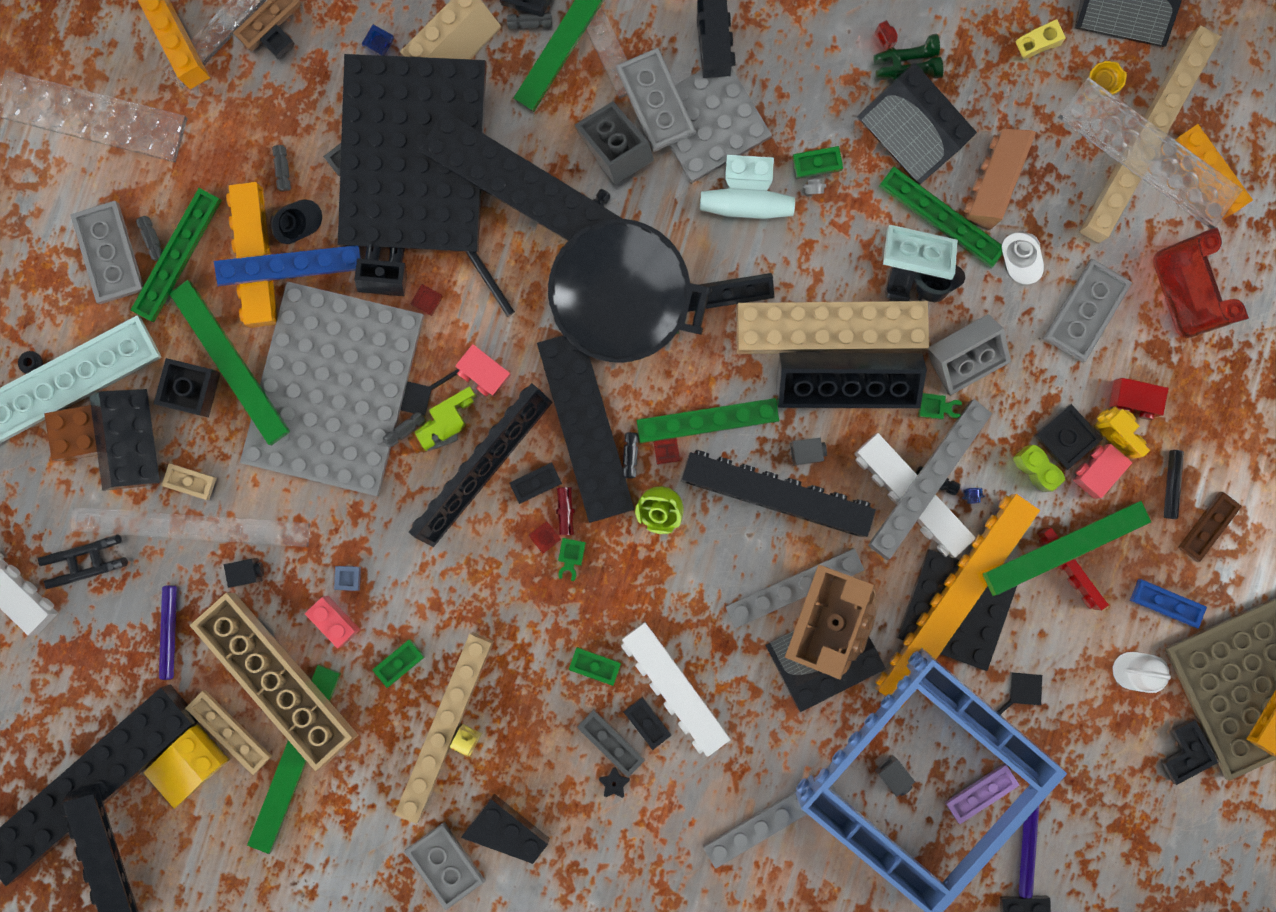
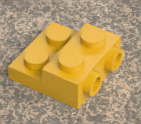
[1093,406,1150,459]

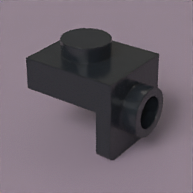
[885,267,916,301]

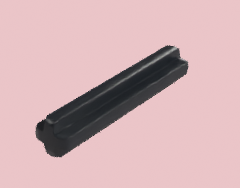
[1164,450,1184,519]

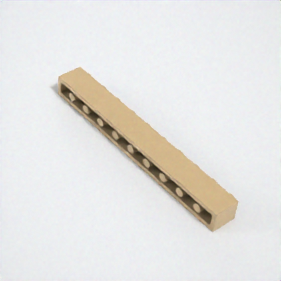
[1079,25,1221,244]

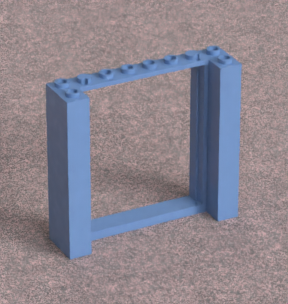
[795,648,1067,912]

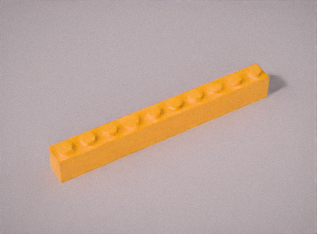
[875,494,1040,708]

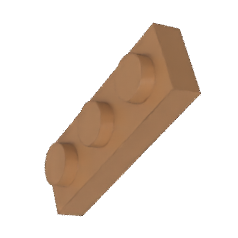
[233,0,301,52]

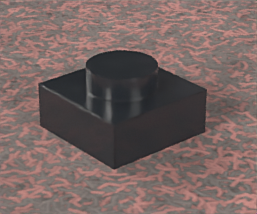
[260,24,295,59]

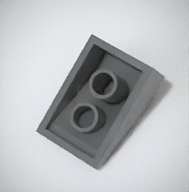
[575,101,654,185]

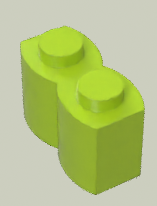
[1013,445,1065,492]

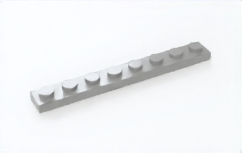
[868,399,992,560]

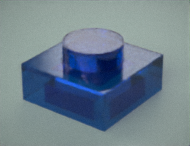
[362,24,395,56]

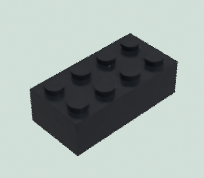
[90,389,160,491]

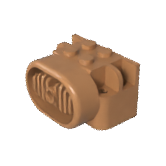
[785,564,876,680]

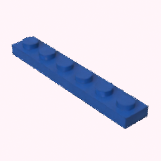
[214,246,361,286]

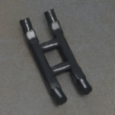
[37,534,128,590]

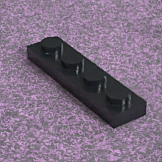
[688,273,775,312]

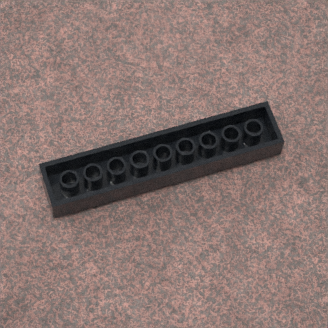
[0,684,198,886]

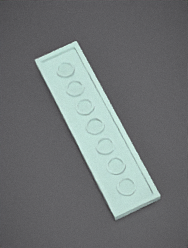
[0,315,162,443]

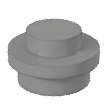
[803,179,826,194]

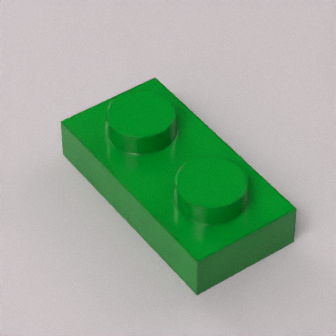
[792,146,843,179]
[372,639,425,688]
[569,647,621,686]

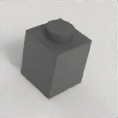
[790,437,827,466]
[875,755,915,797]

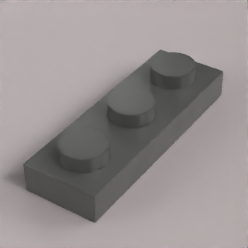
[577,709,645,778]

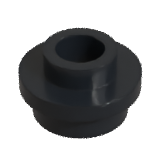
[18,351,43,374]

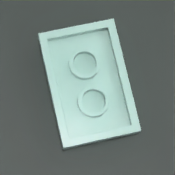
[883,225,958,280]

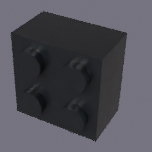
[154,358,221,418]

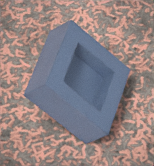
[334,566,361,591]

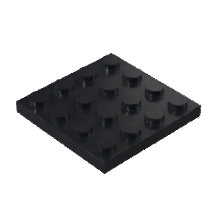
[896,549,1017,671]

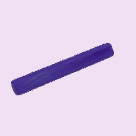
[159,585,177,680]
[1019,806,1039,898]

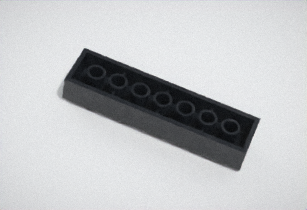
[680,450,876,537]

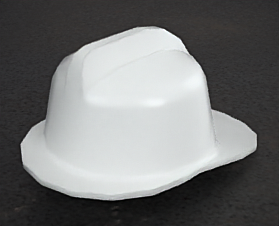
[1002,230,1044,284]
[1113,652,1171,693]

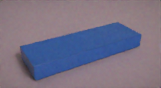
[1130,579,1207,629]

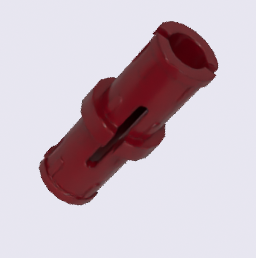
[556,487,575,535]

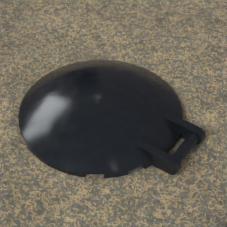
[548,219,713,363]

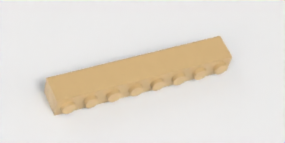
[395,632,494,824]

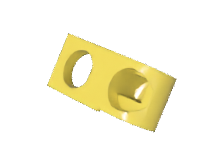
[1015,19,1066,59]
[450,724,482,757]

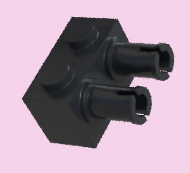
[354,242,407,296]

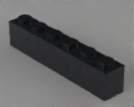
[61,784,138,912]

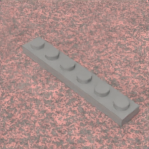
[725,548,864,628]
[703,785,839,869]

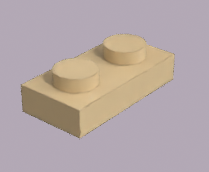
[161,463,216,500]

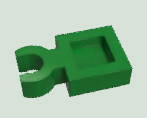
[918,393,962,420]
[558,538,586,581]

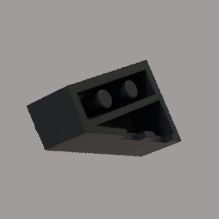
[696,0,736,78]
[461,794,550,864]

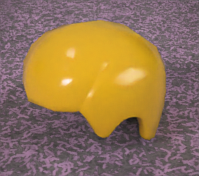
[1088,61,1127,97]

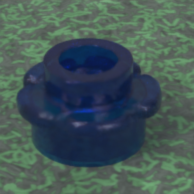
[962,487,986,504]

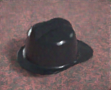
[269,199,322,244]
[914,265,966,303]

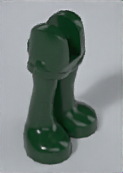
[873,34,944,80]

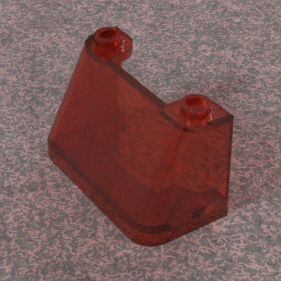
[1153,227,1249,338]

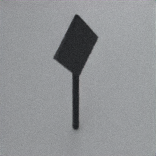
[400,369,459,416]
[997,672,1043,715]

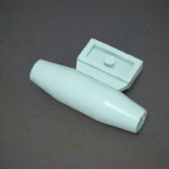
[700,155,795,219]

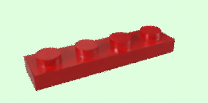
[1037,528,1109,611]

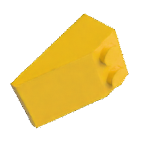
[144,724,229,809]

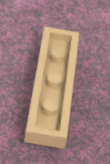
[185,690,272,775]

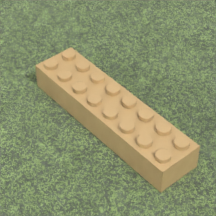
[736,301,929,354]
[189,593,358,771]

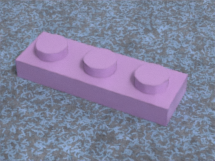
[945,764,1020,824]

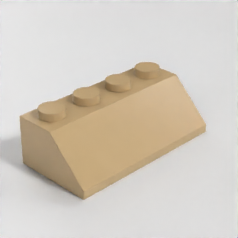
[400,0,502,59]

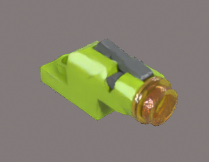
[407,386,477,454]

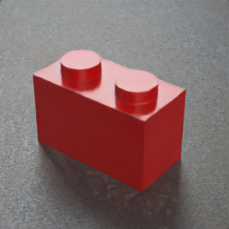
[1109,378,1169,420]

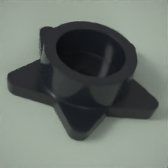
[599,767,630,798]

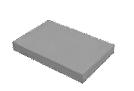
[404,822,485,911]

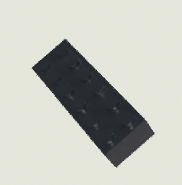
[776,353,927,409]

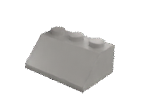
[928,314,1011,396]

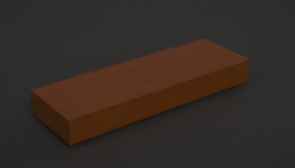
[1178,492,1242,562]

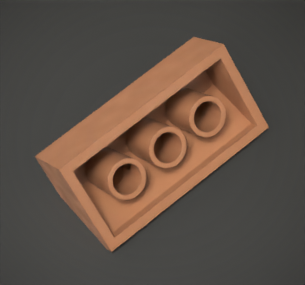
[964,129,1036,230]

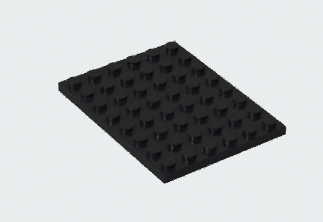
[338,54,487,252]

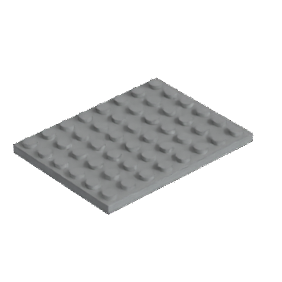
[240,281,424,496]

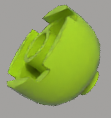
[635,486,684,534]

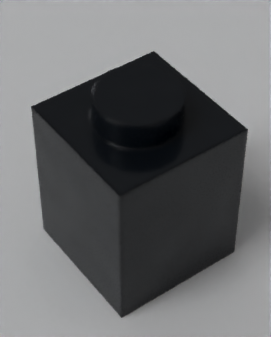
[223,558,264,588]

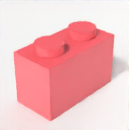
[455,344,511,397]
[1073,444,1132,499]
[305,596,361,649]

